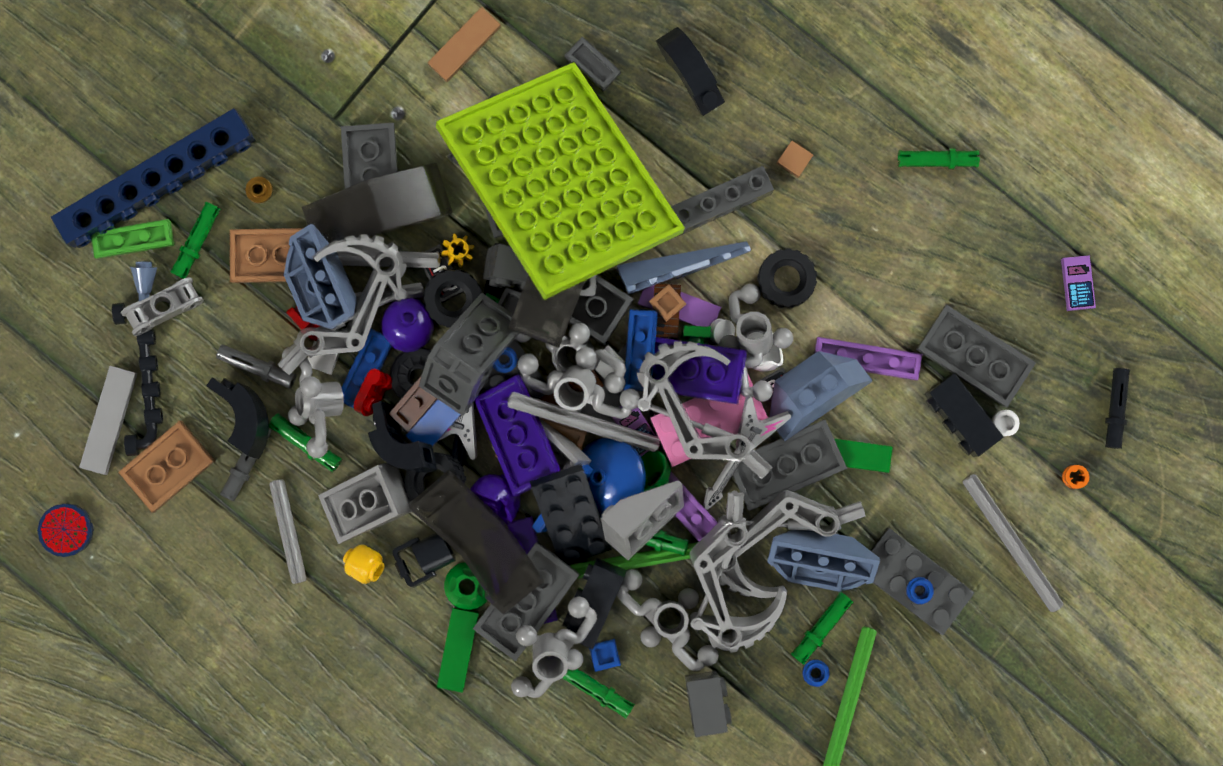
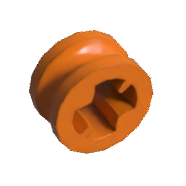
[1062,465,1089,489]

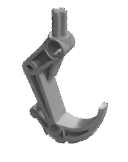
[277,234,407,375]
[637,341,773,479]
[715,490,866,598]
[689,491,787,653]

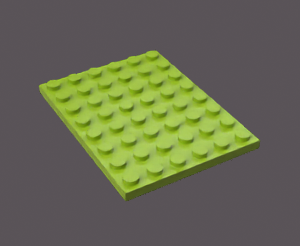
[436,62,685,300]

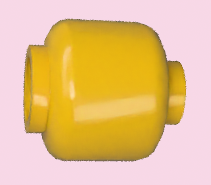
[343,544,385,584]

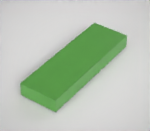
[91,219,174,259]

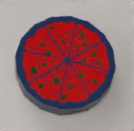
[37,503,94,557]

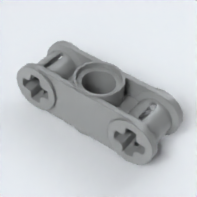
[121,277,204,336]

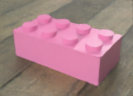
[650,375,768,467]

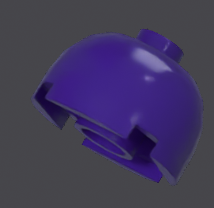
[381,298,435,352]
[466,474,521,525]

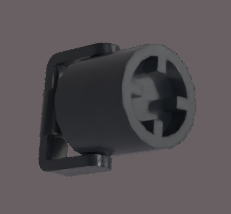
[393,530,456,588]

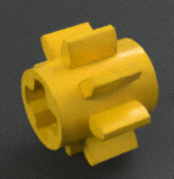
[441,234,474,268]

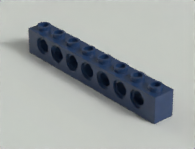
[51,108,256,248]

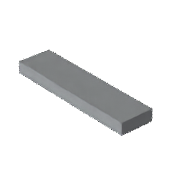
[79,366,138,475]

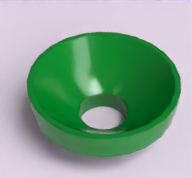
[641,451,671,492]
[444,561,493,610]

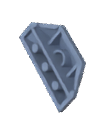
[284,224,357,329]
[769,351,872,441]
[767,530,880,592]

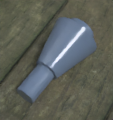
[130,261,157,301]

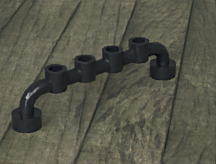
[112,303,163,456]

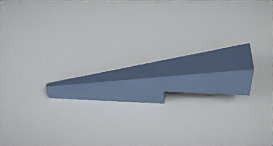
[617,241,751,295]

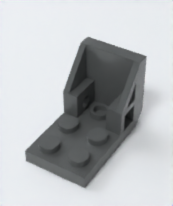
[419,293,526,416]

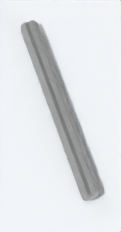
[507,392,660,452]
[962,474,1064,612]

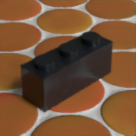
[925,373,1004,457]
[562,558,627,649]

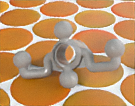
[719,283,793,402]
[515,319,626,393]
[282,344,344,458]
[518,347,641,419]
[617,569,719,671]
[511,596,597,698]

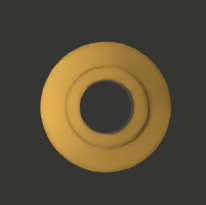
[245,177,273,203]

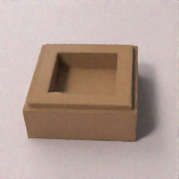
[776,141,813,178]
[649,284,686,322]

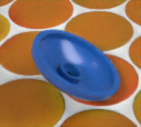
[582,438,646,518]

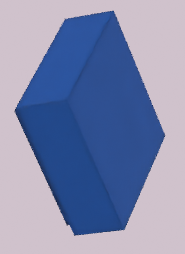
[589,638,621,672]

